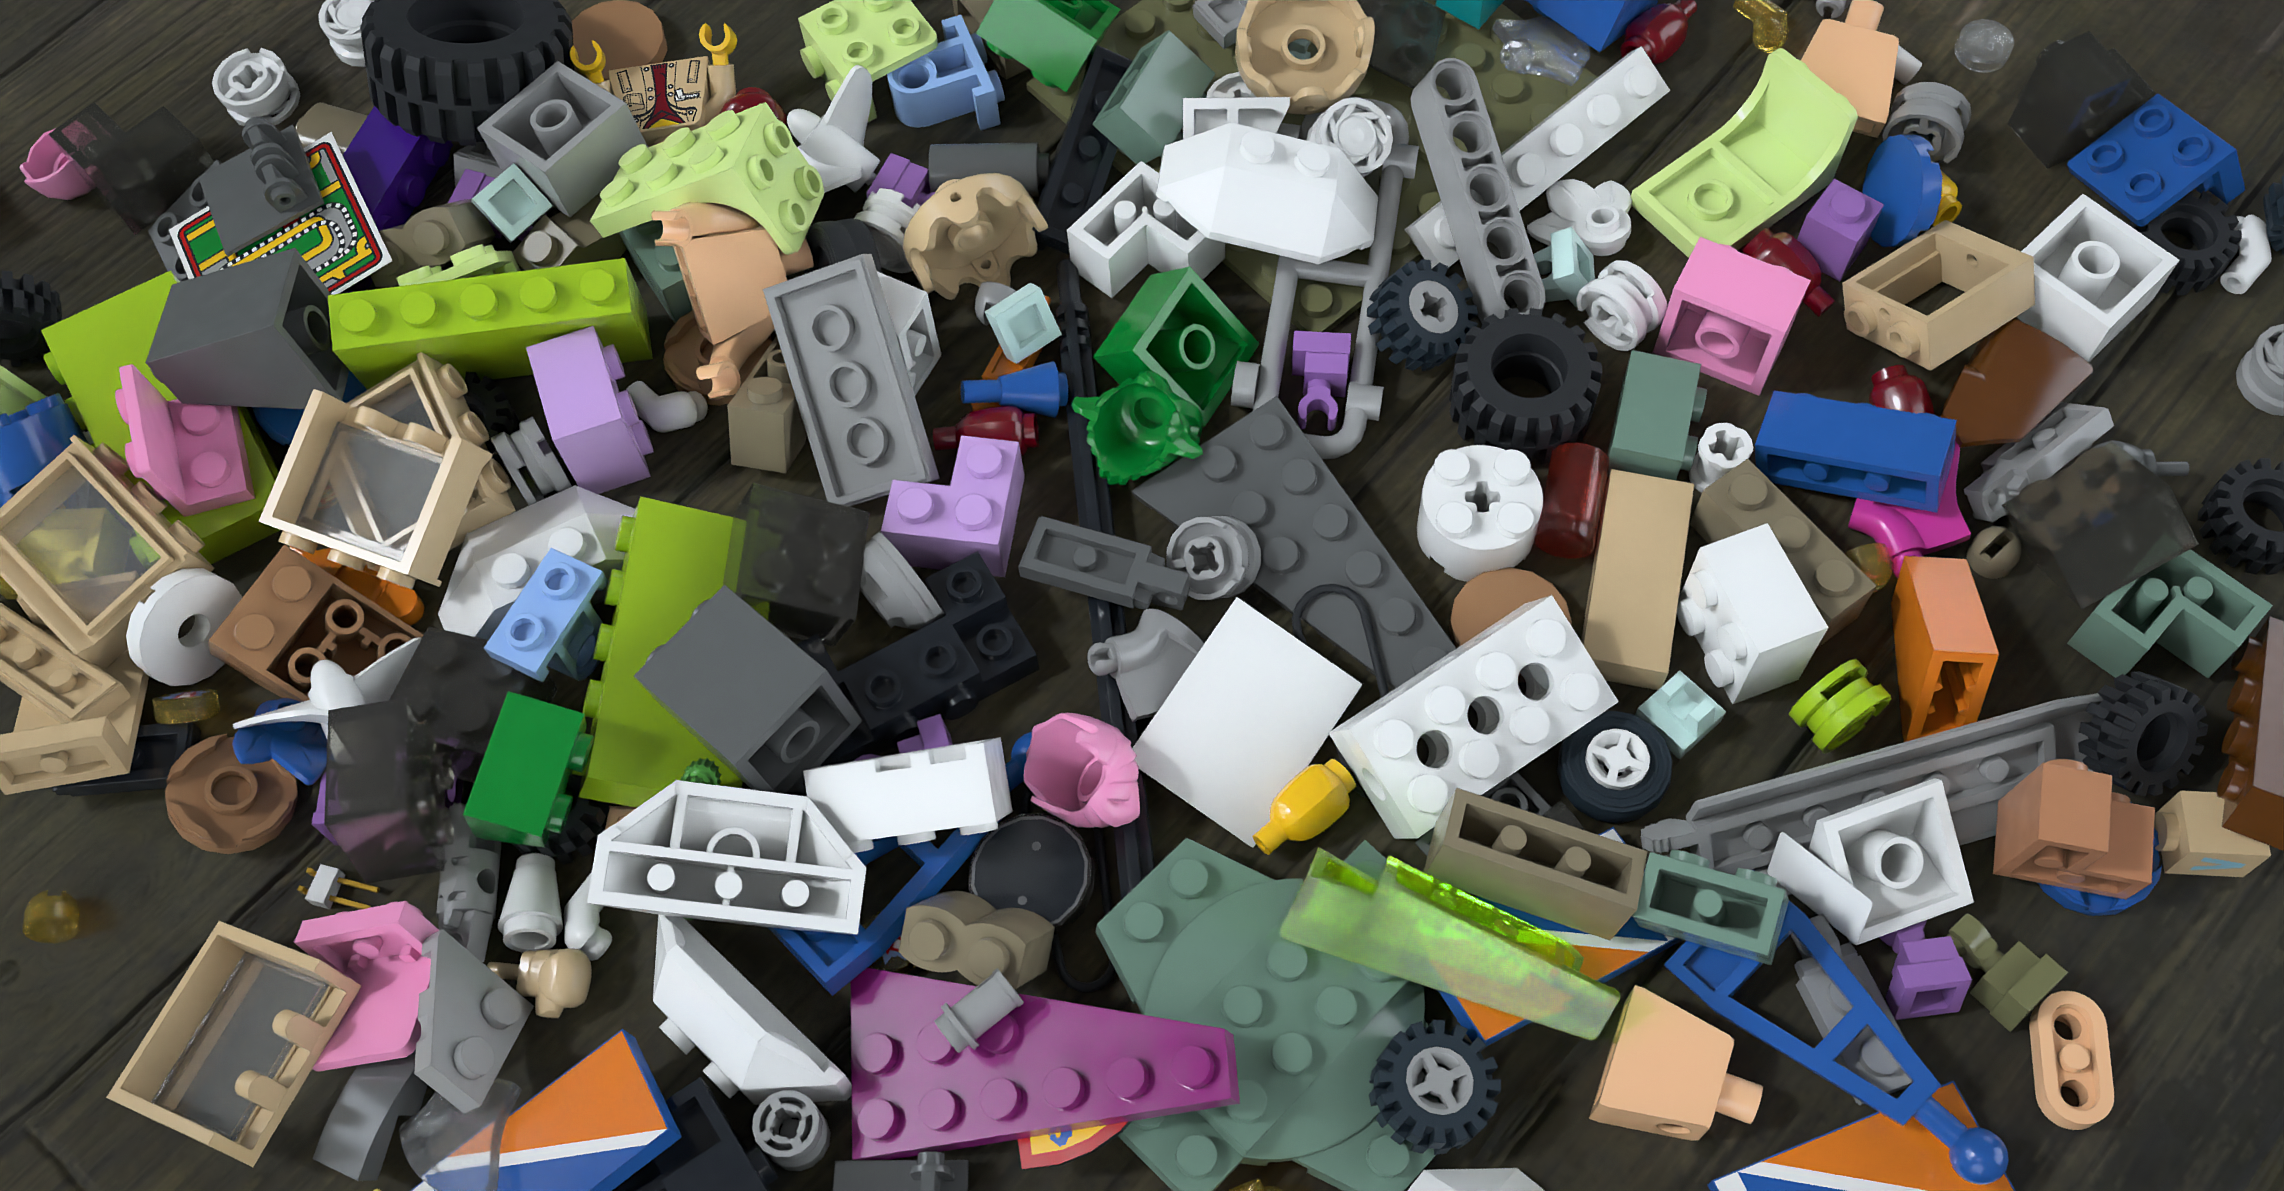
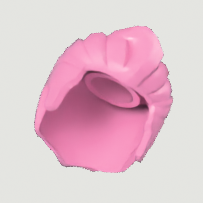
[1024,712,1140,828]

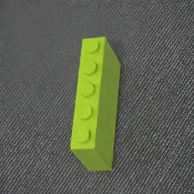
[328,258,653,390]
[41,271,280,569]
[571,496,782,808]

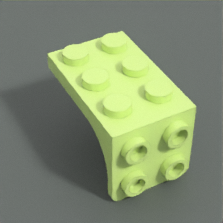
[1630,48,1858,258]
[590,102,824,255]

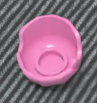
[20,122,105,200]

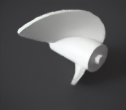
[787,65,880,193]
[233,637,429,767]

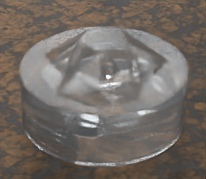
[1954,19,2014,73]

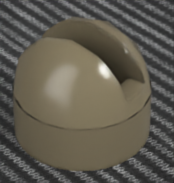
[1966,526,2021,579]

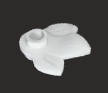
[1527,179,1632,256]

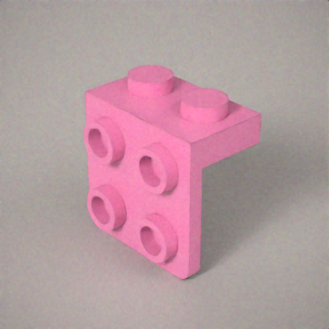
[294,901,439,1072]

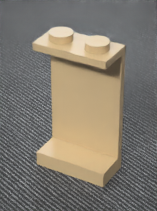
[0,571,149,795]

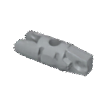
[436,802,501,962]

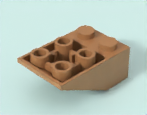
[208,544,440,702]

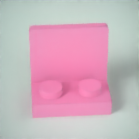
[115,364,255,517]

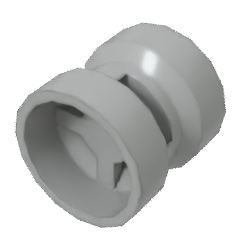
[752,1090,831,1171]

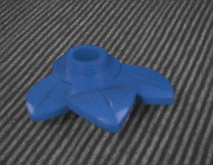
[232,698,360,785]

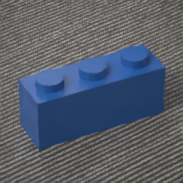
[1755,390,1957,513]

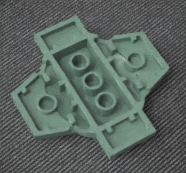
[1096,838,1444,1191]

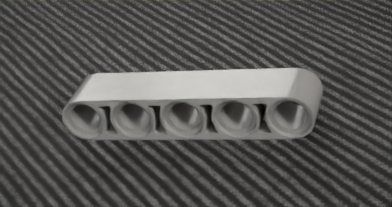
[1410,58,1546,323]

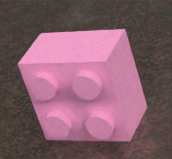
[1653,237,1811,396]

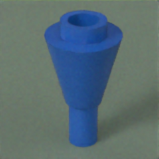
[961,361,1068,418]

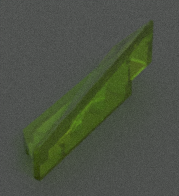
[1280,847,1620,1040]

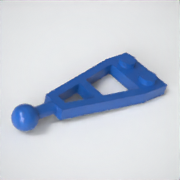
[768,732,1032,996]
[1664,870,2009,1185]

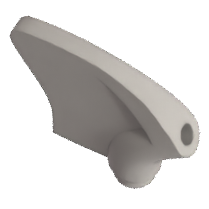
[1088,609,1204,722]

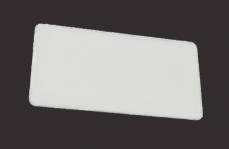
[1767,832,1873,943]

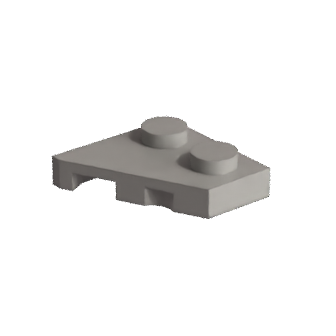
[414,929,534,1114]

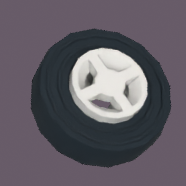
[1557,711,1672,824]

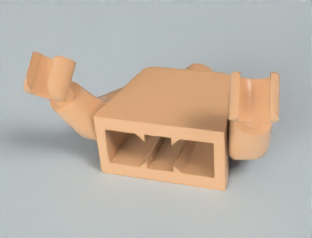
[651,202,814,399]

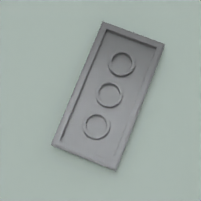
[763,254,940,512]

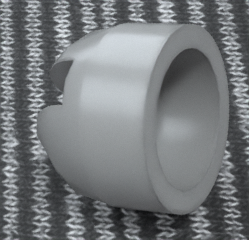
[975,281,1016,326]

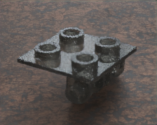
[1357,0,1446,89]

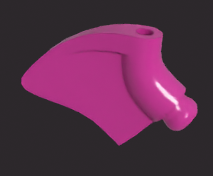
[1848,441,1971,578]

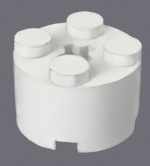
[1417,445,1543,582]

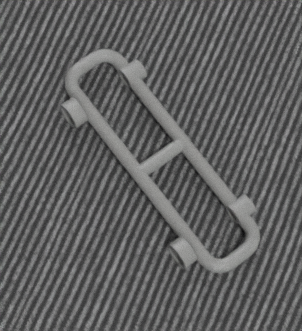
[1231,97,1419,459]

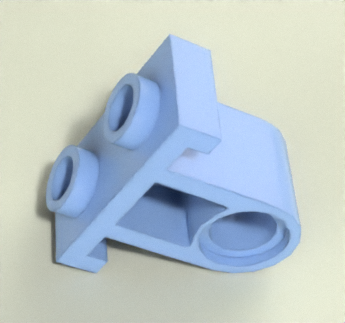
[887,14,1005,131]
[484,548,609,682]

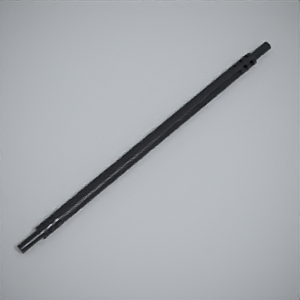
[1055,259,1155,1012]

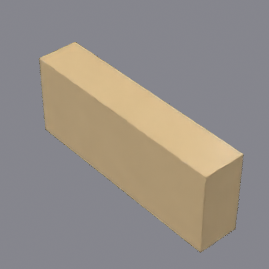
[1581,469,1694,690]

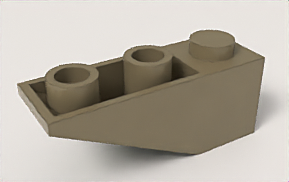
[728,336,807,473]

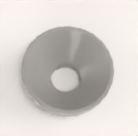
[855,532,945,630]

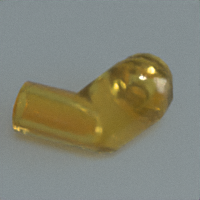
[1733,0,1788,52]

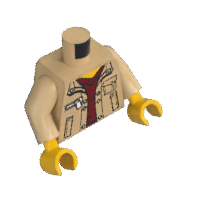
[570,23,737,147]

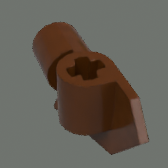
[1941,319,2093,447]

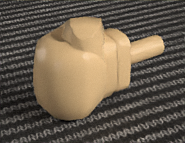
[487,948,592,1018]

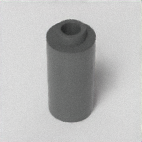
[929,142,1051,197]

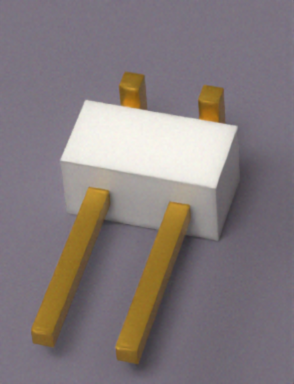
[298,864,380,909]

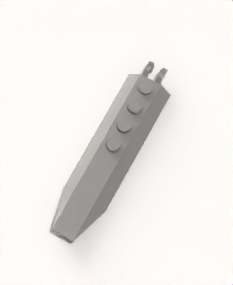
[1641,693,2146,895]

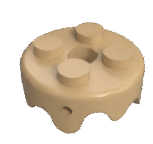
[1235,0,1375,115]
[903,173,1048,300]

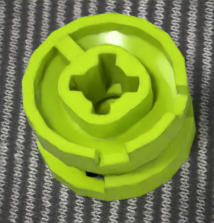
[1789,659,1891,754]

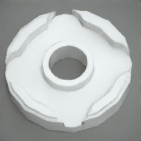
[126,568,242,686]

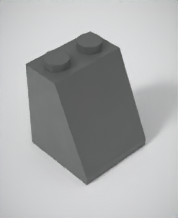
[145,248,349,409]
[634,585,862,795]

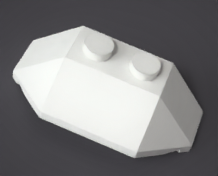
[1156,122,1378,264]
[438,485,635,666]
[587,780,866,935]
[653,915,852,1105]

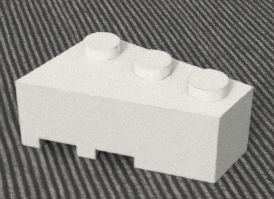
[803,737,1013,853]

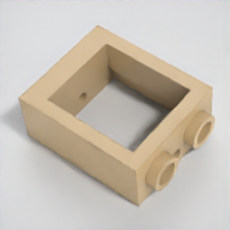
[1842,220,2035,371]

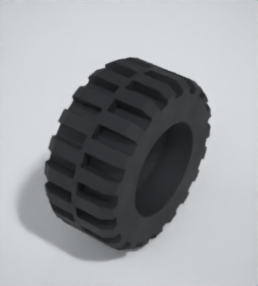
[360,0,575,146]

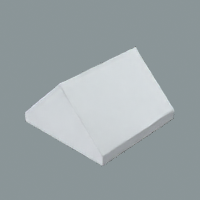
[1808,778,1974,945]

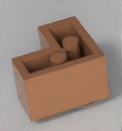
[1993,759,2155,900]

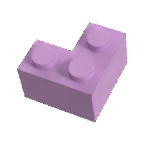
[526,326,654,494]
[881,436,1025,577]

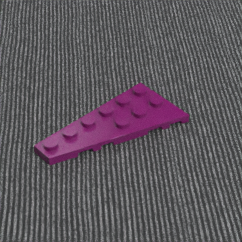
[850,968,1240,1161]

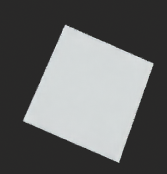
[1132,597,1362,848]

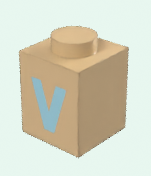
[2154,791,2271,877]

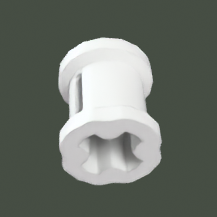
[1688,423,1753,493]

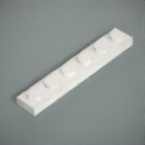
[1404,46,1670,268]

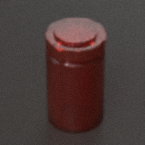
[1534,443,1610,559]

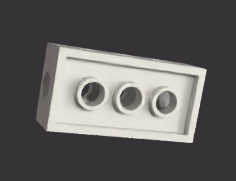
[1329,595,1619,839]

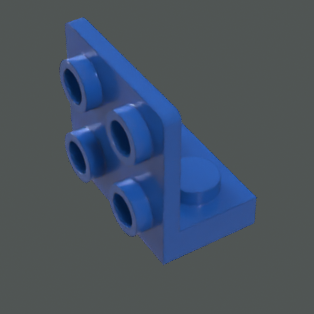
[2067,93,2245,227]

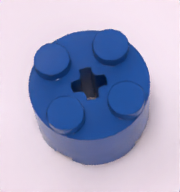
[0,393,89,508]

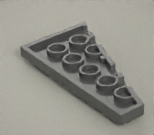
[1131,396,1456,690]

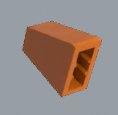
[1891,556,1999,742]

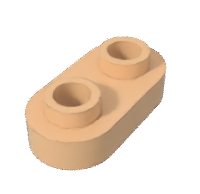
[2029,991,2114,1130]

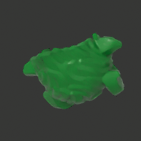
[1071,371,1203,485]

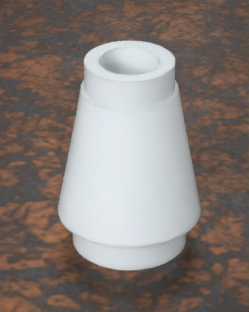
[498,853,563,952]

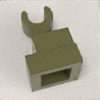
[1947,913,2068,1032]

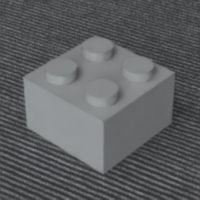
[477,61,648,217]

